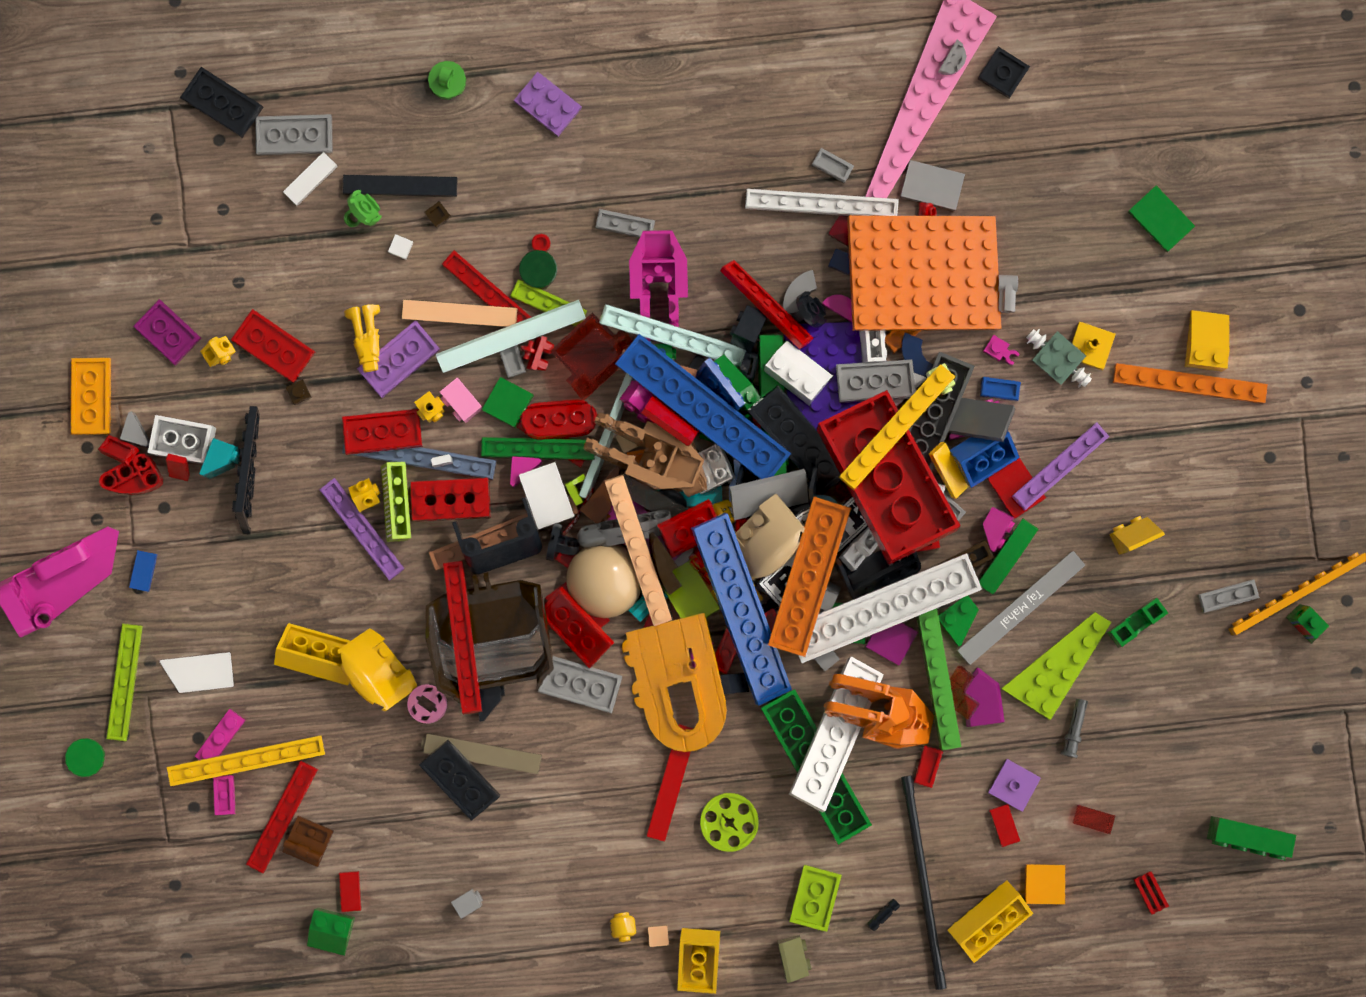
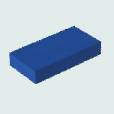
[980,377,1021,401]
[129,550,158,592]

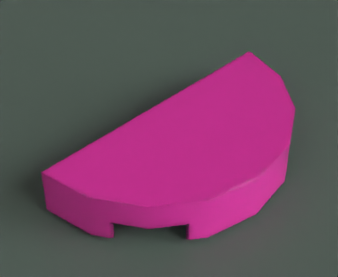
[822,295,852,322]

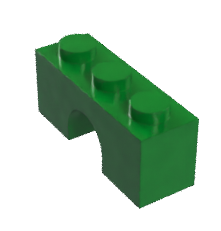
[1107,598,1168,648]

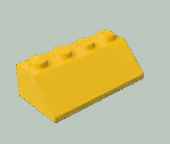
[274,623,350,686]
[948,880,1033,963]

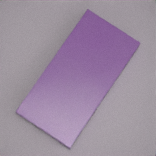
[357,320,440,398]

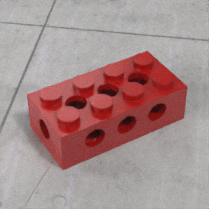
[411,478,491,522]

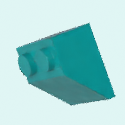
[199,438,241,479]

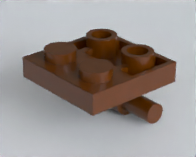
[282,816,334,867]

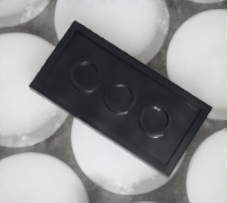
[180,67,264,138]
[419,740,500,821]

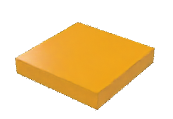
[1025,864,1065,904]

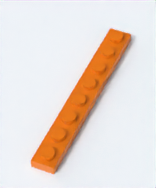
[1113,363,1268,404]

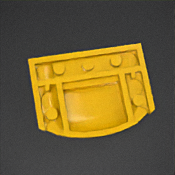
[336,628,418,712]

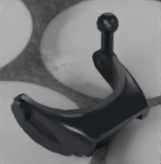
[740,351,759,391]

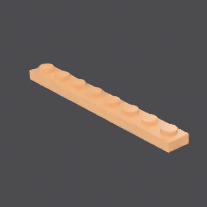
[605,475,672,626]

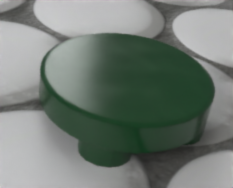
[519,250,557,289]

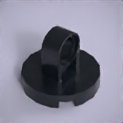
[792,291,827,328]
[546,523,580,562]

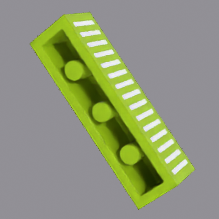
[381,462,411,542]

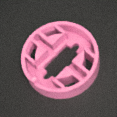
[407,685,447,724]

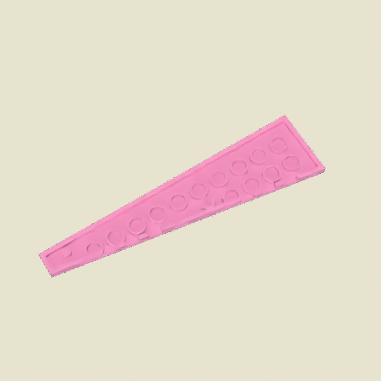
[865,0,997,198]

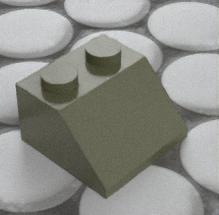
[777,935,812,983]

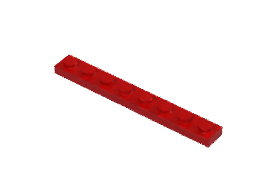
[443,561,482,715]

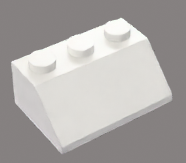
[764,341,833,405]

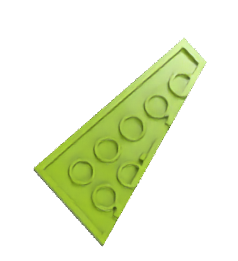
[1001,612,1111,720]

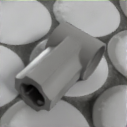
[998,275,1018,313]

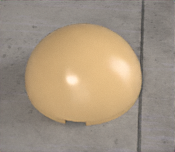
[567,544,642,618]

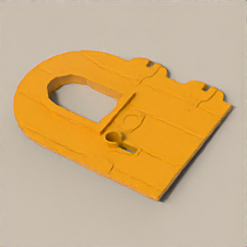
[622,613,727,752]

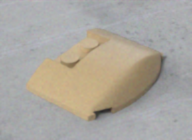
[735,494,805,581]

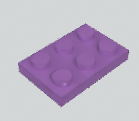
[514,72,582,137]

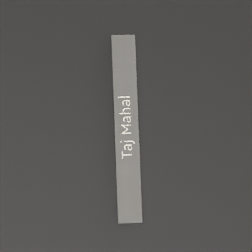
[957,551,1086,665]

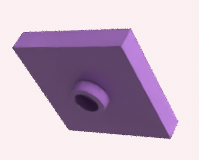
[988,759,1041,812]

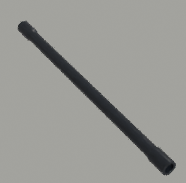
[901,775,947,990]

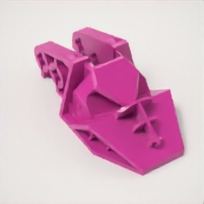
[629,230,688,342]

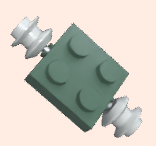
[1026,329,1092,388]

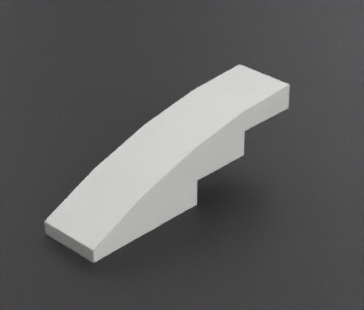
[839,527,878,571]

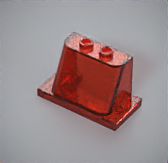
[551,312,633,400]

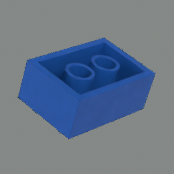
[950,431,1020,488]

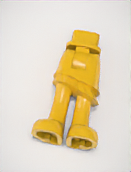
[344,305,380,373]

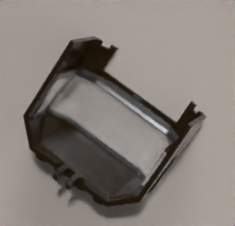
[425,572,554,704]

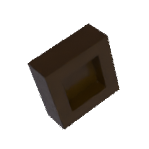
[424,201,451,228]
[286,379,312,405]

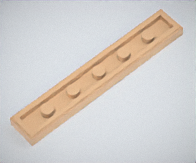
[402,300,517,327]

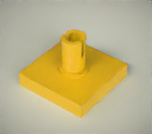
[1072,322,1116,371]

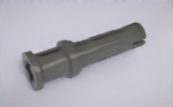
[1060,699,1088,758]

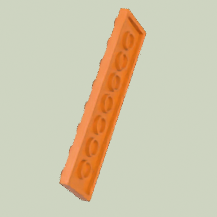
[768,497,851,657]

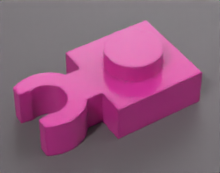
[983,335,1019,366]

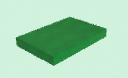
[1128,185,1195,252]

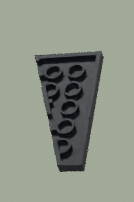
[232,406,260,535]

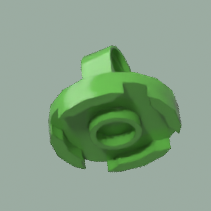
[428,61,466,100]
[344,190,382,227]

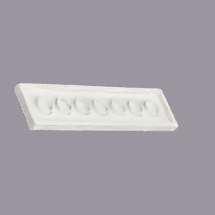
[789,657,884,812]

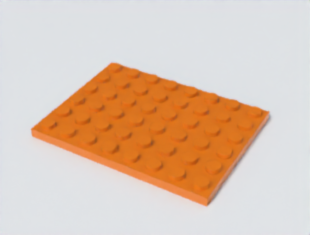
[847,215,1002,331]

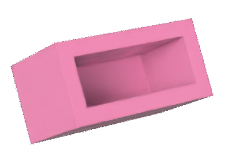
[440,377,482,423]

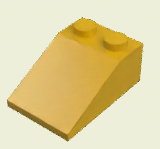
[1185,310,1230,372]
[1109,516,1165,555]
[677,928,721,994]

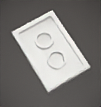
[519,462,574,529]

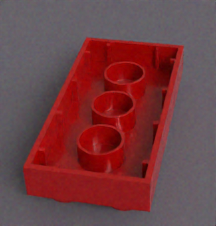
[816,390,961,565]

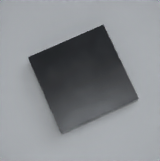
[978,46,1030,99]

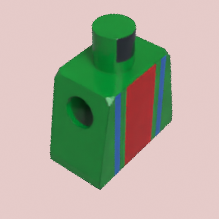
[1286,604,1329,644]

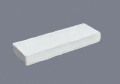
[283,152,338,206]

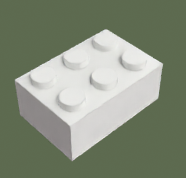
[148,415,216,464]

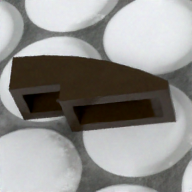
[649,532,682,595]

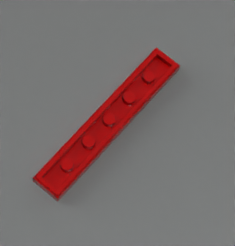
[442,250,532,323]
[720,260,813,349]
[647,724,694,842]
[246,760,319,873]

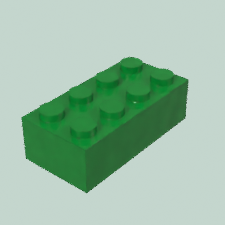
[1207,816,1297,860]

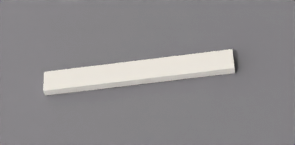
[745,189,899,216]

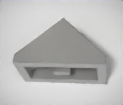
[120,411,150,448]

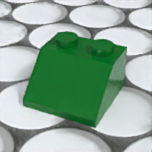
[307,908,355,956]

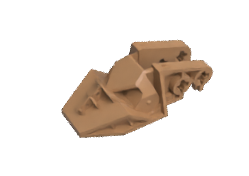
[583,413,704,490]

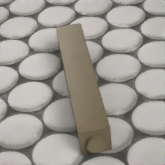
[421,733,542,774]

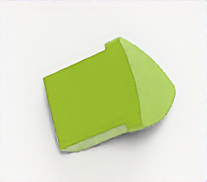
[565,474,586,506]

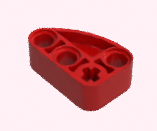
[99,454,163,495]

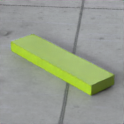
[510,279,587,328]

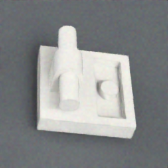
[698,444,735,494]

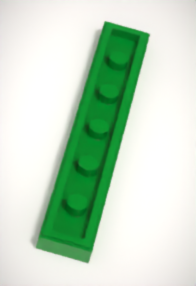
[481,437,595,460]

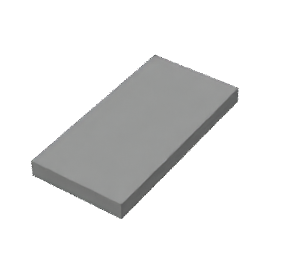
[255,114,333,155]
[836,360,916,403]
[729,469,808,520]
[538,656,623,713]

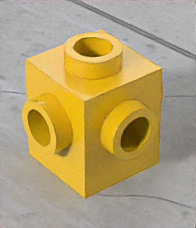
[200,336,236,367]
[414,391,445,423]
[348,478,381,512]

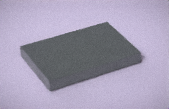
[949,398,1015,442]

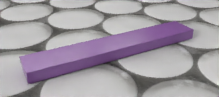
[1011,422,1109,511]
[319,478,405,581]

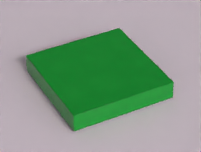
[482,377,534,429]

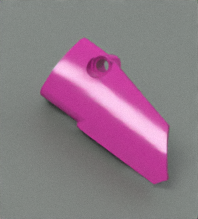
[0,526,119,638]

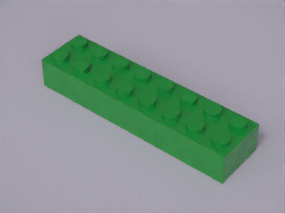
[760,689,872,845]

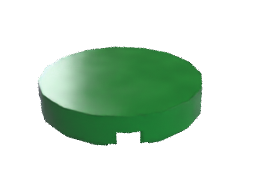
[65,738,105,777]

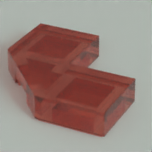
[950,665,980,720]

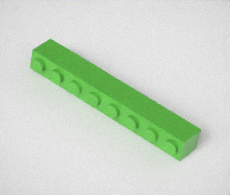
[916,608,962,750]

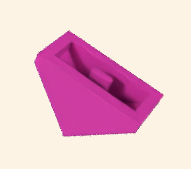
[510,457,542,488]

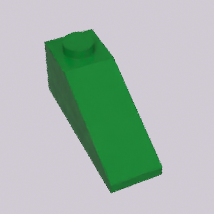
[713,354,761,413]

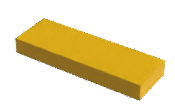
[929,442,968,499]

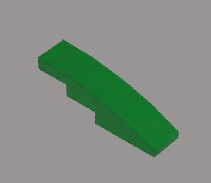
[979,518,1039,594]

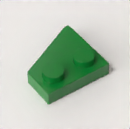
[938,595,979,647]

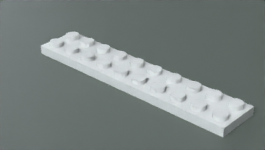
[799,553,982,663]

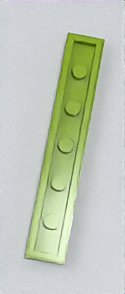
[106,624,143,741]

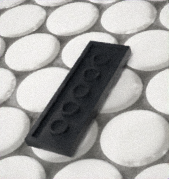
[748,385,841,495]

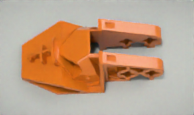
[824,674,934,749]

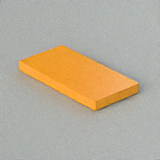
[71,358,111,435]

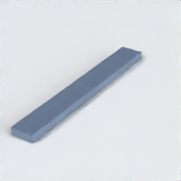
[342,445,497,480]

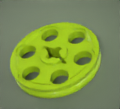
[700,793,759,852]

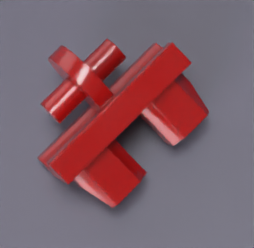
[520,336,554,371]

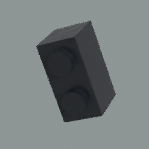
[729,305,767,353]

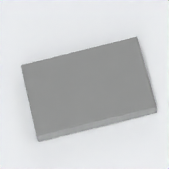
[900,160,965,211]

